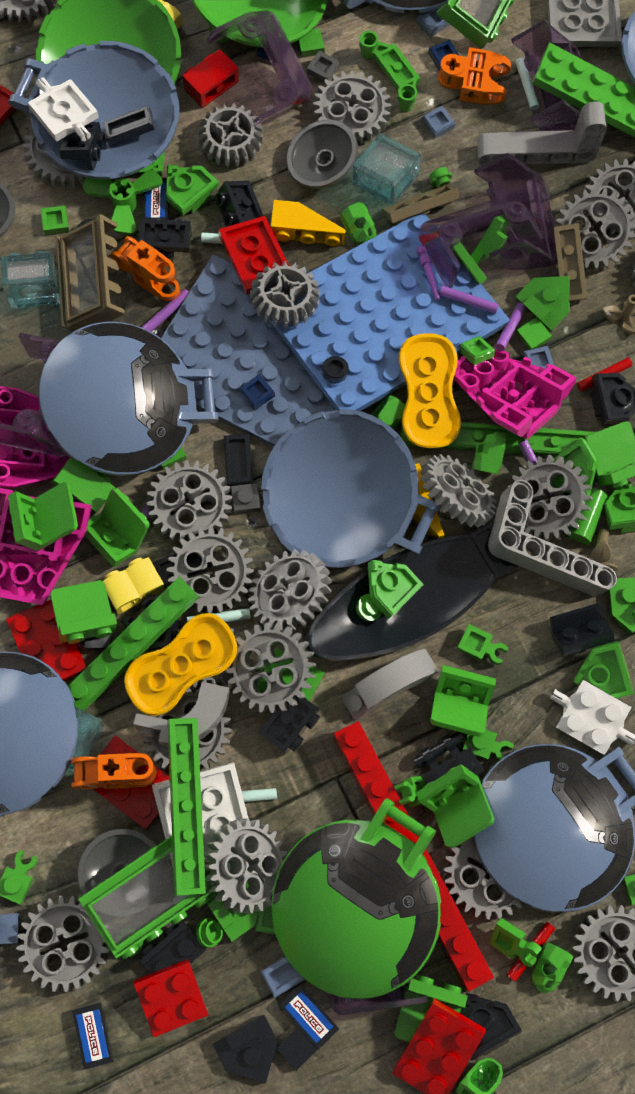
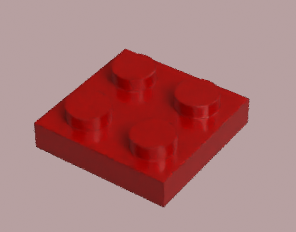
[133,959,209,1037]

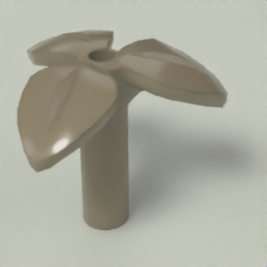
[602,294,635,334]
[579,529,618,572]

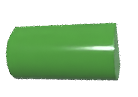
[564,487,608,546]

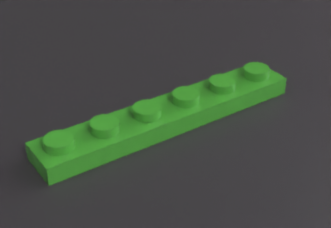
[68,576,200,712]
[167,718,206,896]

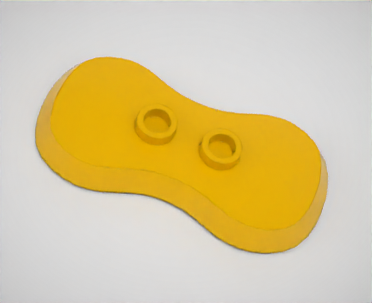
[399,333,461,448]
[124,613,237,716]

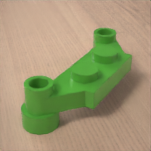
[359,31,420,112]

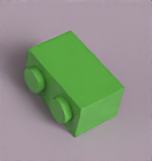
[50,457,116,516]

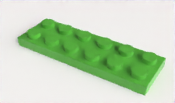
[532,42,635,137]

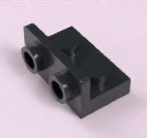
[59,122,106,171]
[215,181,264,227]
[138,217,192,253]
[550,603,615,656]
[259,696,321,753]
[139,922,207,974]

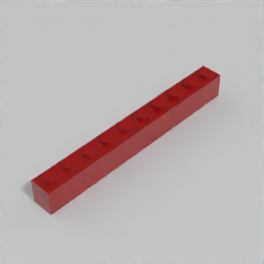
[333,721,494,992]

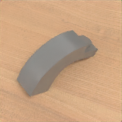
[341,649,439,721]
[134,682,230,747]

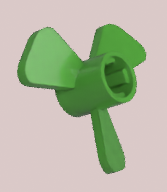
[83,170,162,235]

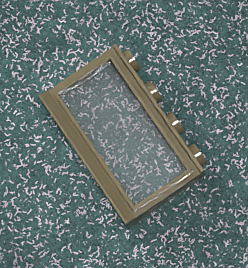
[56,214,125,332]

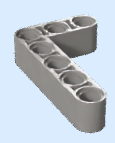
[476,102,607,166]
[488,480,617,596]

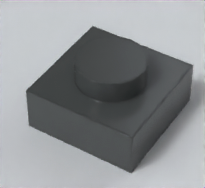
[307,51,340,82]
[231,483,261,514]

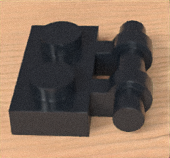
[413,732,485,784]

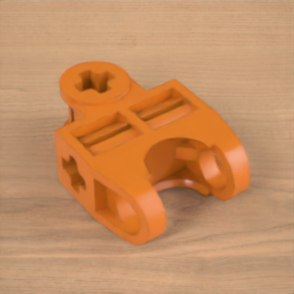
[438,47,511,104]
[110,236,180,301]
[71,753,157,790]

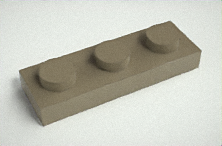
[382,184,460,224]
[554,223,588,302]

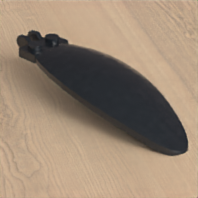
[306,520,519,661]

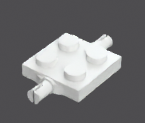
[28,78,99,141]
[550,680,635,755]

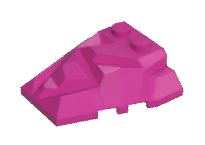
[453,348,576,439]
[0,488,92,606]

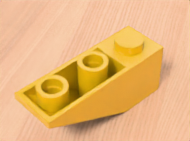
[271,200,346,246]

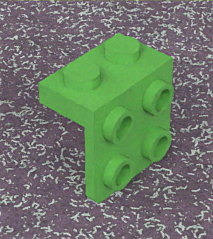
[584,421,635,488]
[8,482,78,551]
[84,488,149,567]
[51,580,117,644]
[430,665,496,737]
[416,764,494,849]
[394,975,468,1042]

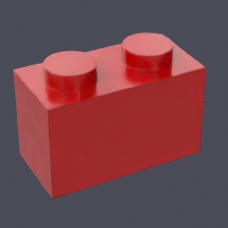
[182,49,239,108]

